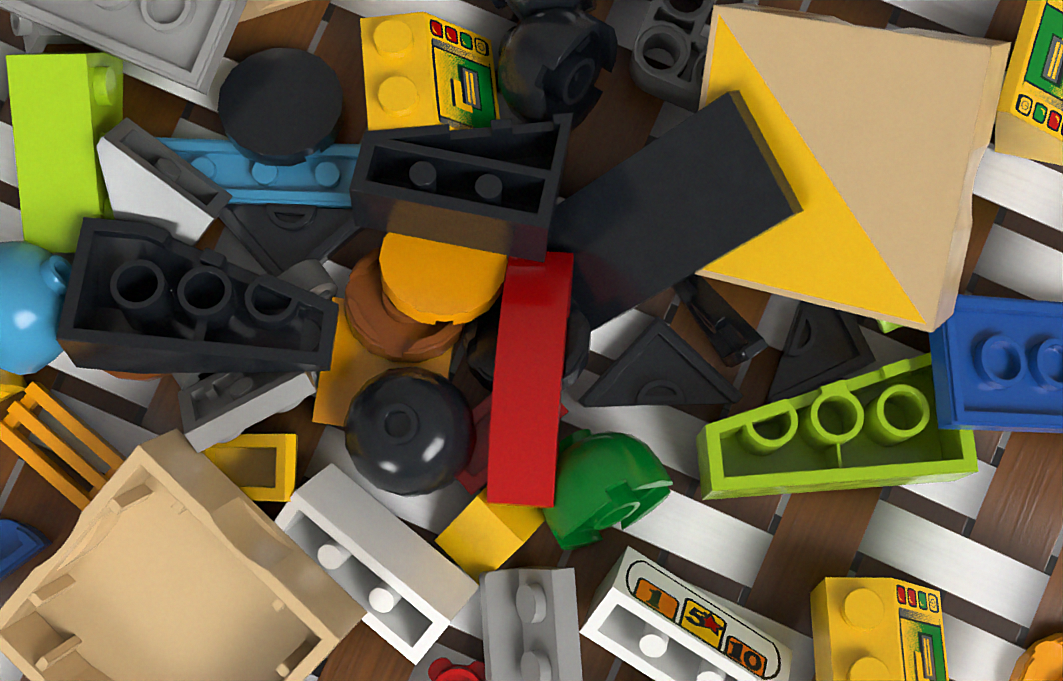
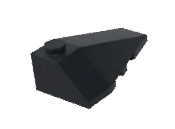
[56,217,339,374]

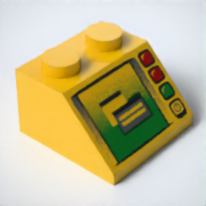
[995,0,1063,166]
[360,12,500,131]
[810,577,949,681]

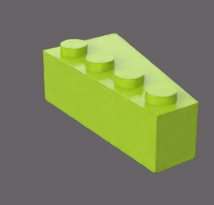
[696,352,979,500]

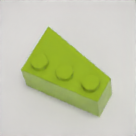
[6,51,123,253]

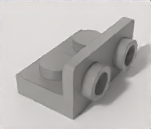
[178,371,319,453]
[479,566,583,681]

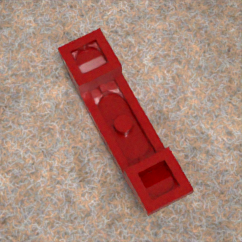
[487,252,574,508]

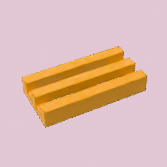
[0,381,127,511]

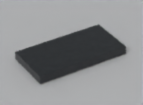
[547,90,804,331]

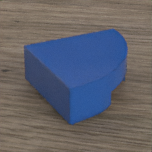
[0,519,52,582]

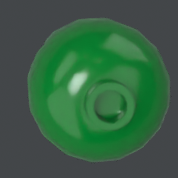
[542,429,673,550]

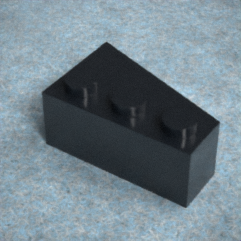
[349,113,573,263]

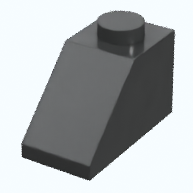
[96,117,233,247]

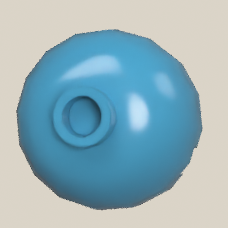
[0,241,72,375]

